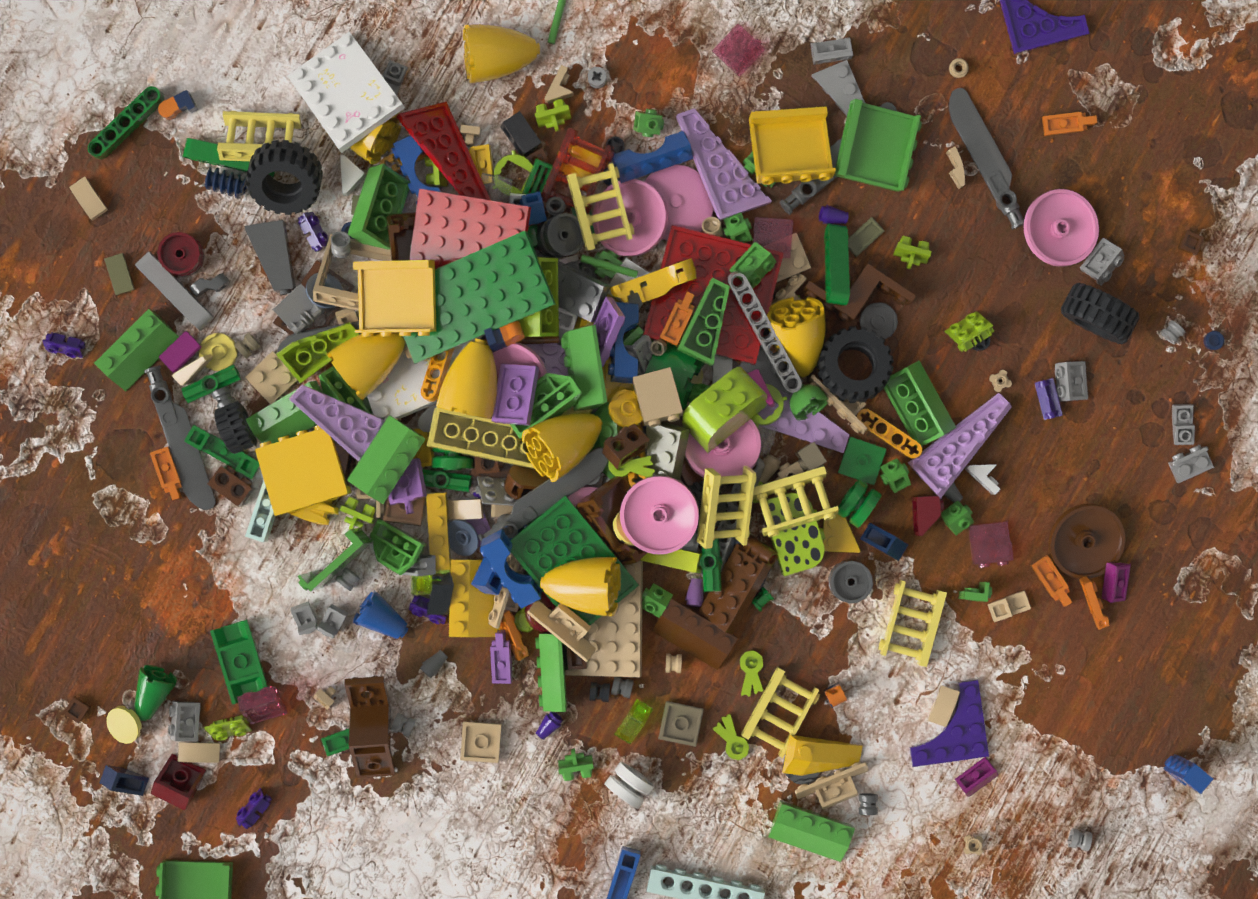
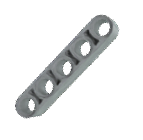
[135,251,214,331]

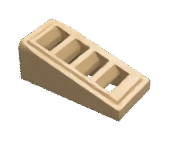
[172,354,213,386]

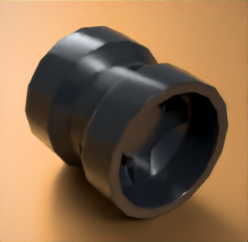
[606,136,625,157]
[589,682,610,703]

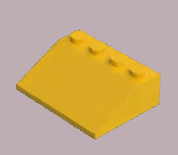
[449,559,506,637]

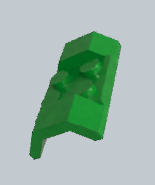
[210,619,270,705]

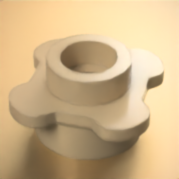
[989,370,1012,392]
[963,835,983,855]

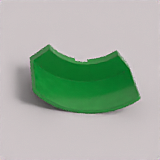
[645,343,705,410]

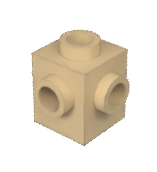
[776,461,804,491]

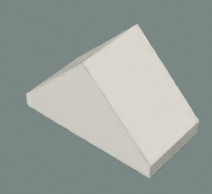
[340,155,366,196]

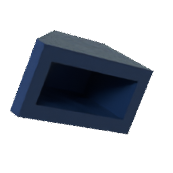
[860,523,908,561]
[100,765,149,796]

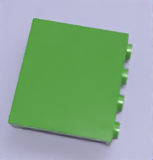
[834,99,922,192]
[298,528,373,592]
[156,860,233,899]

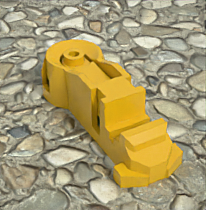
[610,258,696,303]

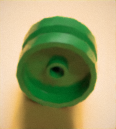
[431,447,474,470]
[838,479,882,528]

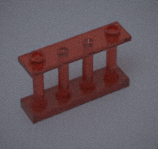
[541,128,615,215]

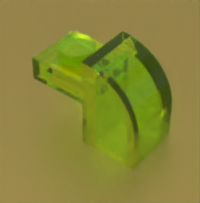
[411,573,447,595]

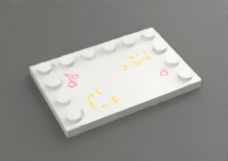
[287,32,405,153]
[367,342,468,420]

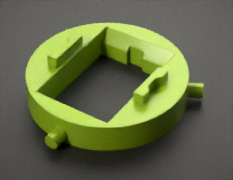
[493,150,535,195]
[751,384,787,428]

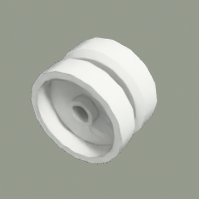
[605,761,654,809]

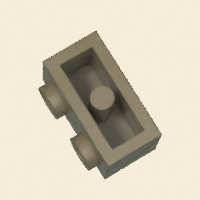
[795,442,827,471]

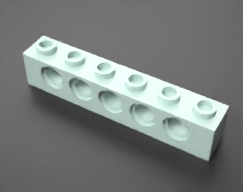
[647,864,765,899]

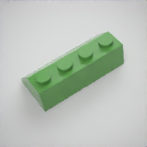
[347,164,411,250]
[94,309,179,391]
[561,325,607,411]
[884,361,956,448]
[246,381,323,444]
[347,415,425,504]
[535,632,567,712]
[768,800,855,862]

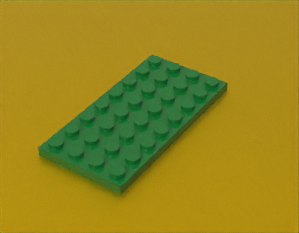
[403,231,556,364]

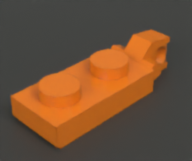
[1042,112,1097,136]
[660,292,695,346]
[150,446,182,501]
[1030,555,1072,606]
[1080,576,1109,630]
[500,610,529,661]

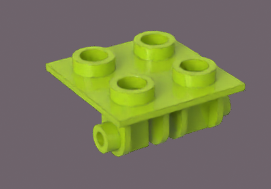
[945,311,994,352]
[204,715,252,741]

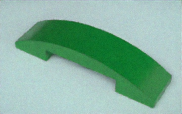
[184,425,260,479]

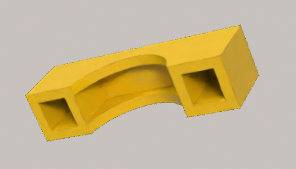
[426,493,451,571]

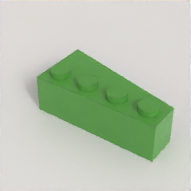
[676,278,730,366]

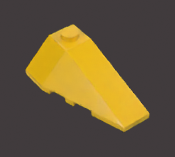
[782,735,863,776]

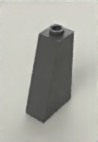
[245,220,296,295]

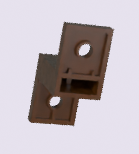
[802,264,916,323]
[345,676,395,778]

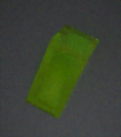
[614,699,653,744]

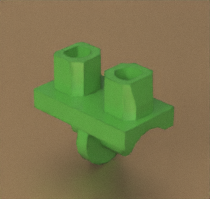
[558,748,594,781]

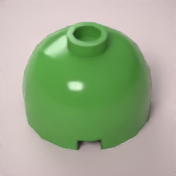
[789,384,829,421]

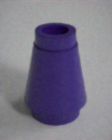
[819,205,848,224]
[536,712,563,740]

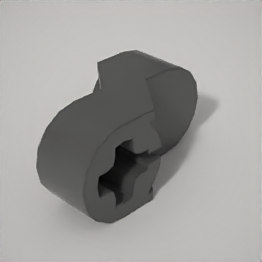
[190,273,230,297]

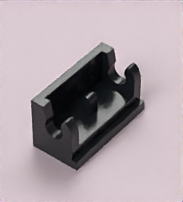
[500,111,542,157]
[427,573,454,615]

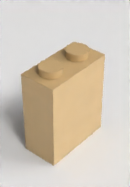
[633,367,683,427]

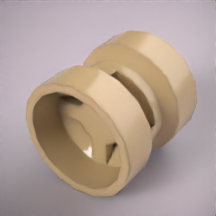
[702,217,723,237]

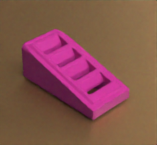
[747,369,775,408]

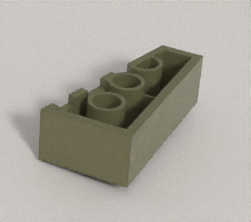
[646,421,690,481]

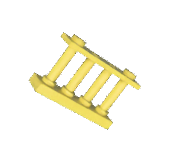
[217,111,302,161]
[566,163,635,251]
[697,466,757,549]
[753,466,839,537]
[878,580,947,667]
[741,667,820,758]

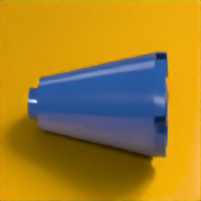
[353,590,408,639]

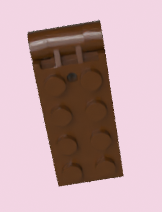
[698,534,778,634]

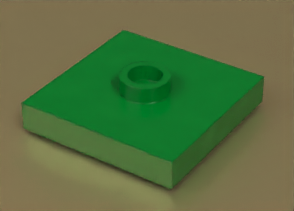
[838,437,886,485]

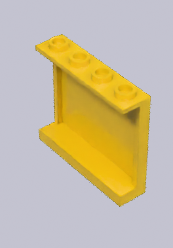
[749,107,836,185]
[353,260,436,337]
[255,426,352,516]

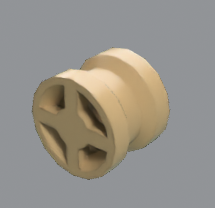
[665,654,682,673]

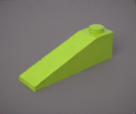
[276,322,359,383]

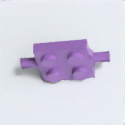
[388,458,427,514]

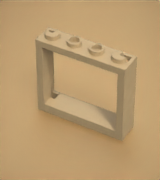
[313,234,391,311]

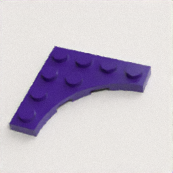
[1000,0,1089,54]
[909,680,989,767]

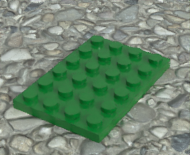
[510,495,639,626]

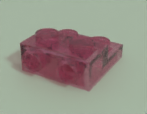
[968,522,1013,568]
[237,686,287,724]

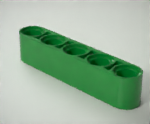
[88,86,164,160]
[182,138,275,178]
[824,223,850,306]

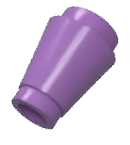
[685,578,704,607]

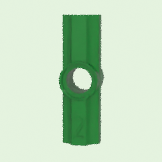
[181,365,241,404]
[422,469,472,492]
[700,539,723,592]

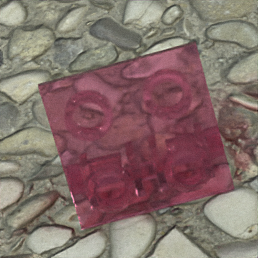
[712,24,766,77]
[753,217,793,258]

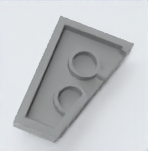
[811,60,865,116]

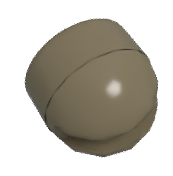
[650,339,667,356]

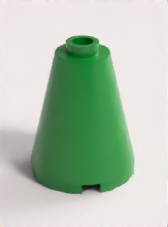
[134,665,177,721]

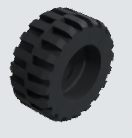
[246,140,323,215]
[1061,283,1140,344]
[817,326,894,403]

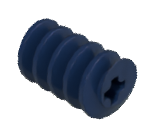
[205,166,247,199]

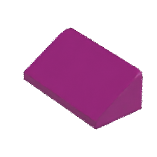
[159,331,201,373]
[1102,562,1131,603]
[955,757,999,797]

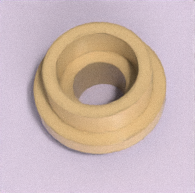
[949,58,968,78]

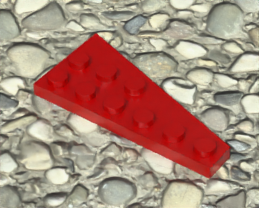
[396,102,491,200]

